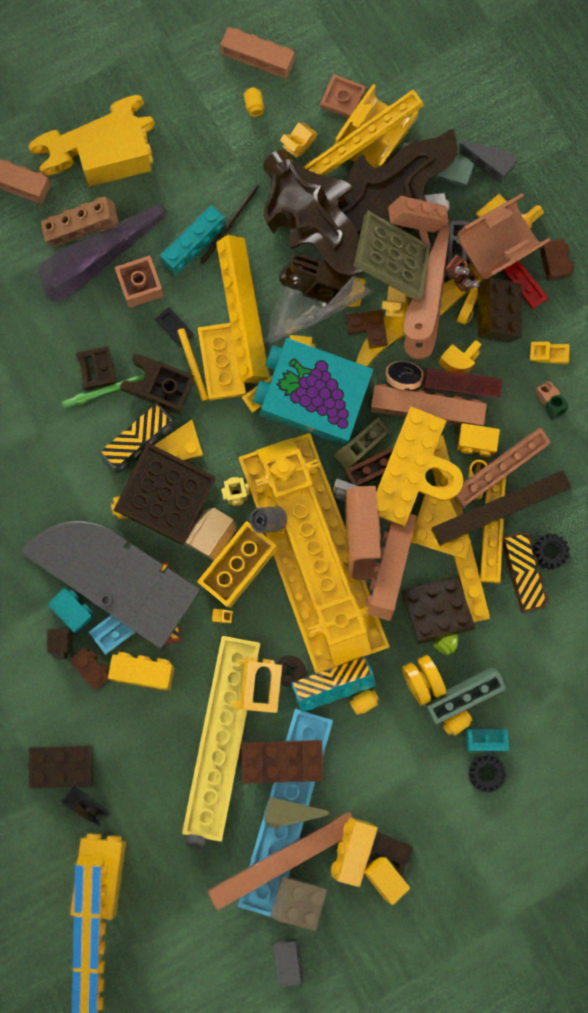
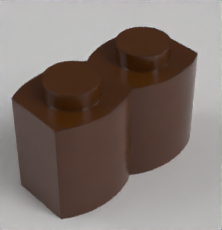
[539,239,574,281]

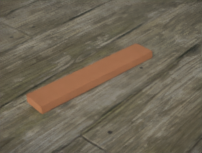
[455,428,551,507]

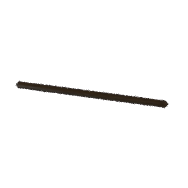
[201,185,259,264]

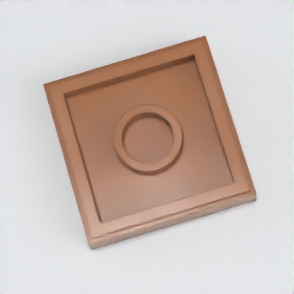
[320,74,366,118]

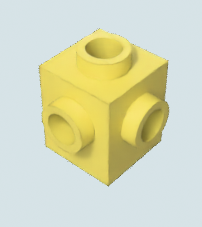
[222,477,250,506]

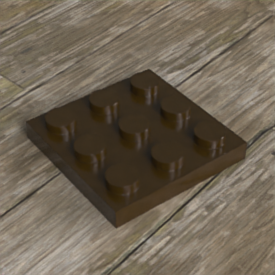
[401,576,475,644]

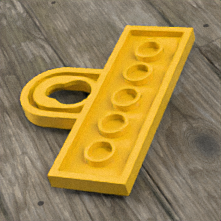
[376,407,463,527]

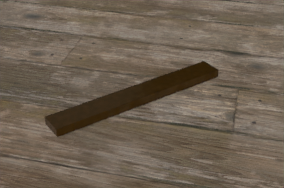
[431,470,572,546]

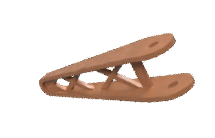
[403,224,450,359]

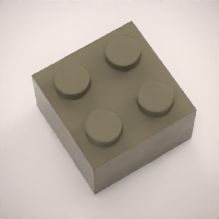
[270,876,327,931]

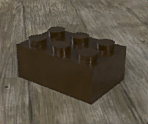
[477,277,522,343]
[29,745,93,789]

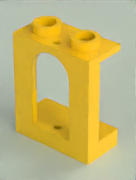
[233,657,282,713]

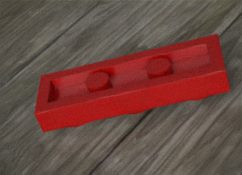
[502,261,548,310]

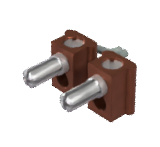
[444,255,479,292]

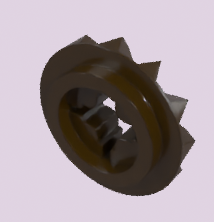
[276,655,306,687]

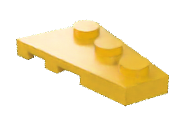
[154,420,203,461]

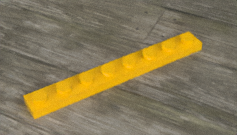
[303,89,424,176]

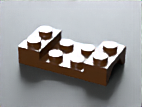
[241,740,323,784]

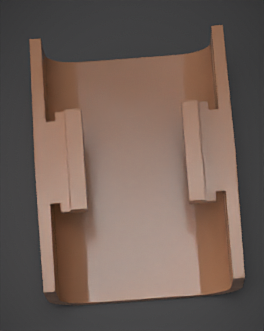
[458,193,551,279]
[345,486,381,580]

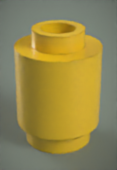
[243,87,265,117]
[349,689,379,715]
[442,710,473,736]

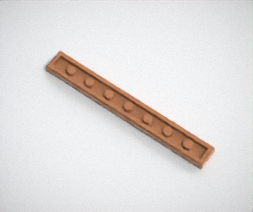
[207,812,353,911]

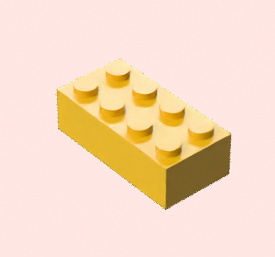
[197,521,280,607]

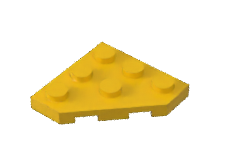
[411,495,471,560]

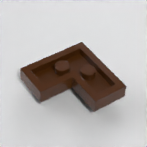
[345,309,388,349]

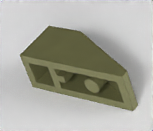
[334,418,390,469]
[264,797,329,829]

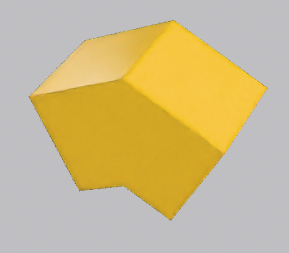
[212,609,233,624]

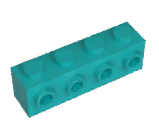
[160,205,225,276]

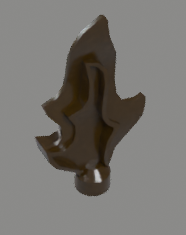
[338,129,458,236]
[263,150,365,277]

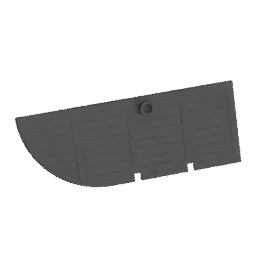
[21,521,201,649]

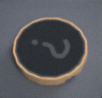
[386,361,423,390]

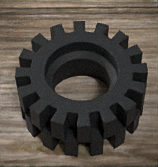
[532,533,570,570]
[468,756,506,792]

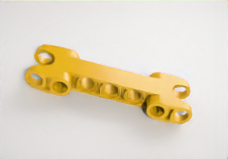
[28,95,155,176]

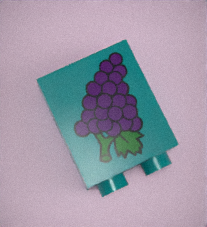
[252,338,373,446]

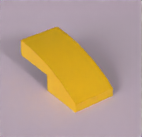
[530,342,570,364]

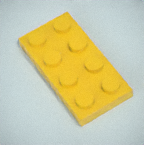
[198,323,246,401]

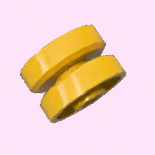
[402,655,446,706]

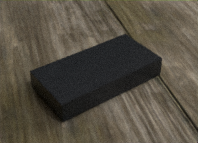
[155,307,194,347]

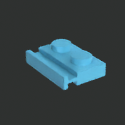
[89,615,137,655]

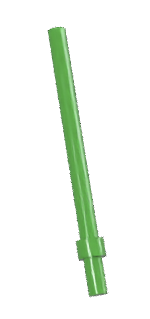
[62,373,145,409]

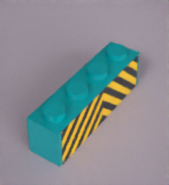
[291,657,376,712]

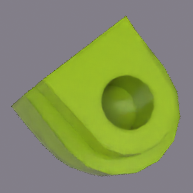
[433,634,459,656]

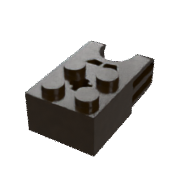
[279,254,353,307]
[120,354,195,415]

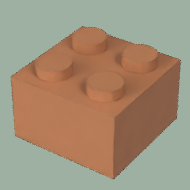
[115,256,164,308]

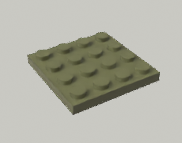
[354,211,430,301]

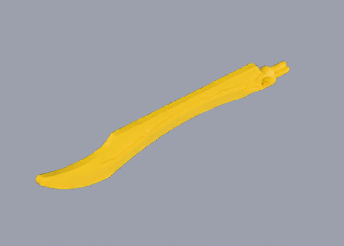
[356,205,544,367]

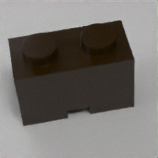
[47,628,73,660]

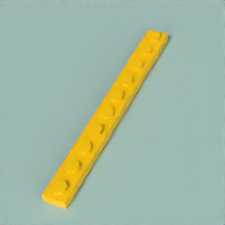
[431,435,490,623]

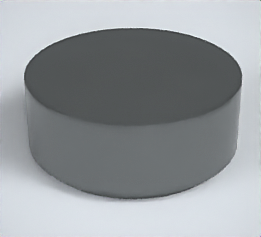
[185,834,206,849]

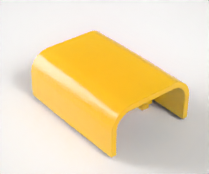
[335,84,419,168]

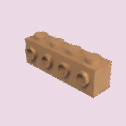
[41,197,118,247]

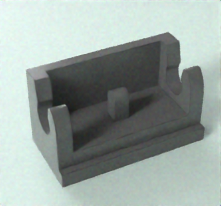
[273,938,305,987]

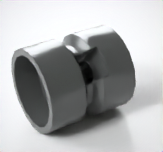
[250,506,287,533]

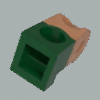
[535,381,569,421]

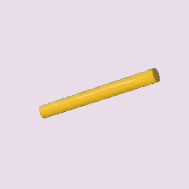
[177,328,208,401]

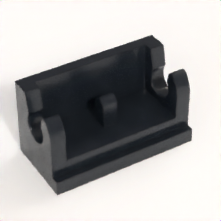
[61,786,111,826]

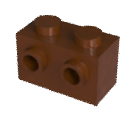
[69,648,110,692]

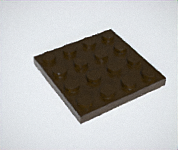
[113,442,216,545]

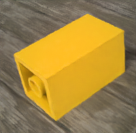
[75,121,153,187]
[70,833,126,920]

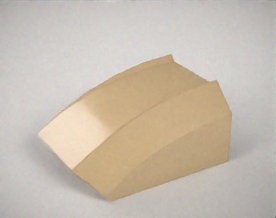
[184,508,237,562]

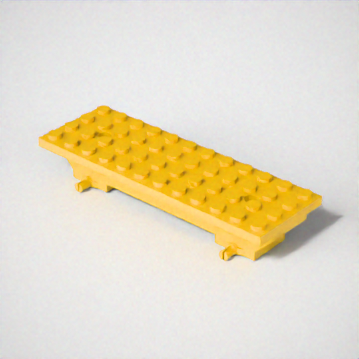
[238,433,390,674]

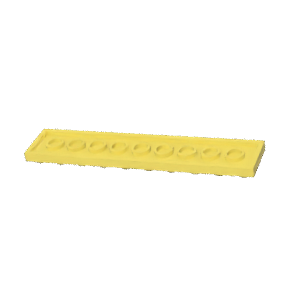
[182,636,260,842]

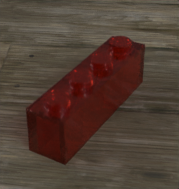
[423,367,503,398]

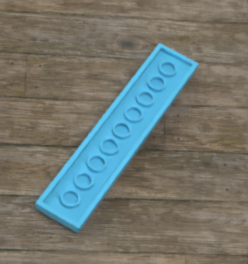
[237,709,333,917]

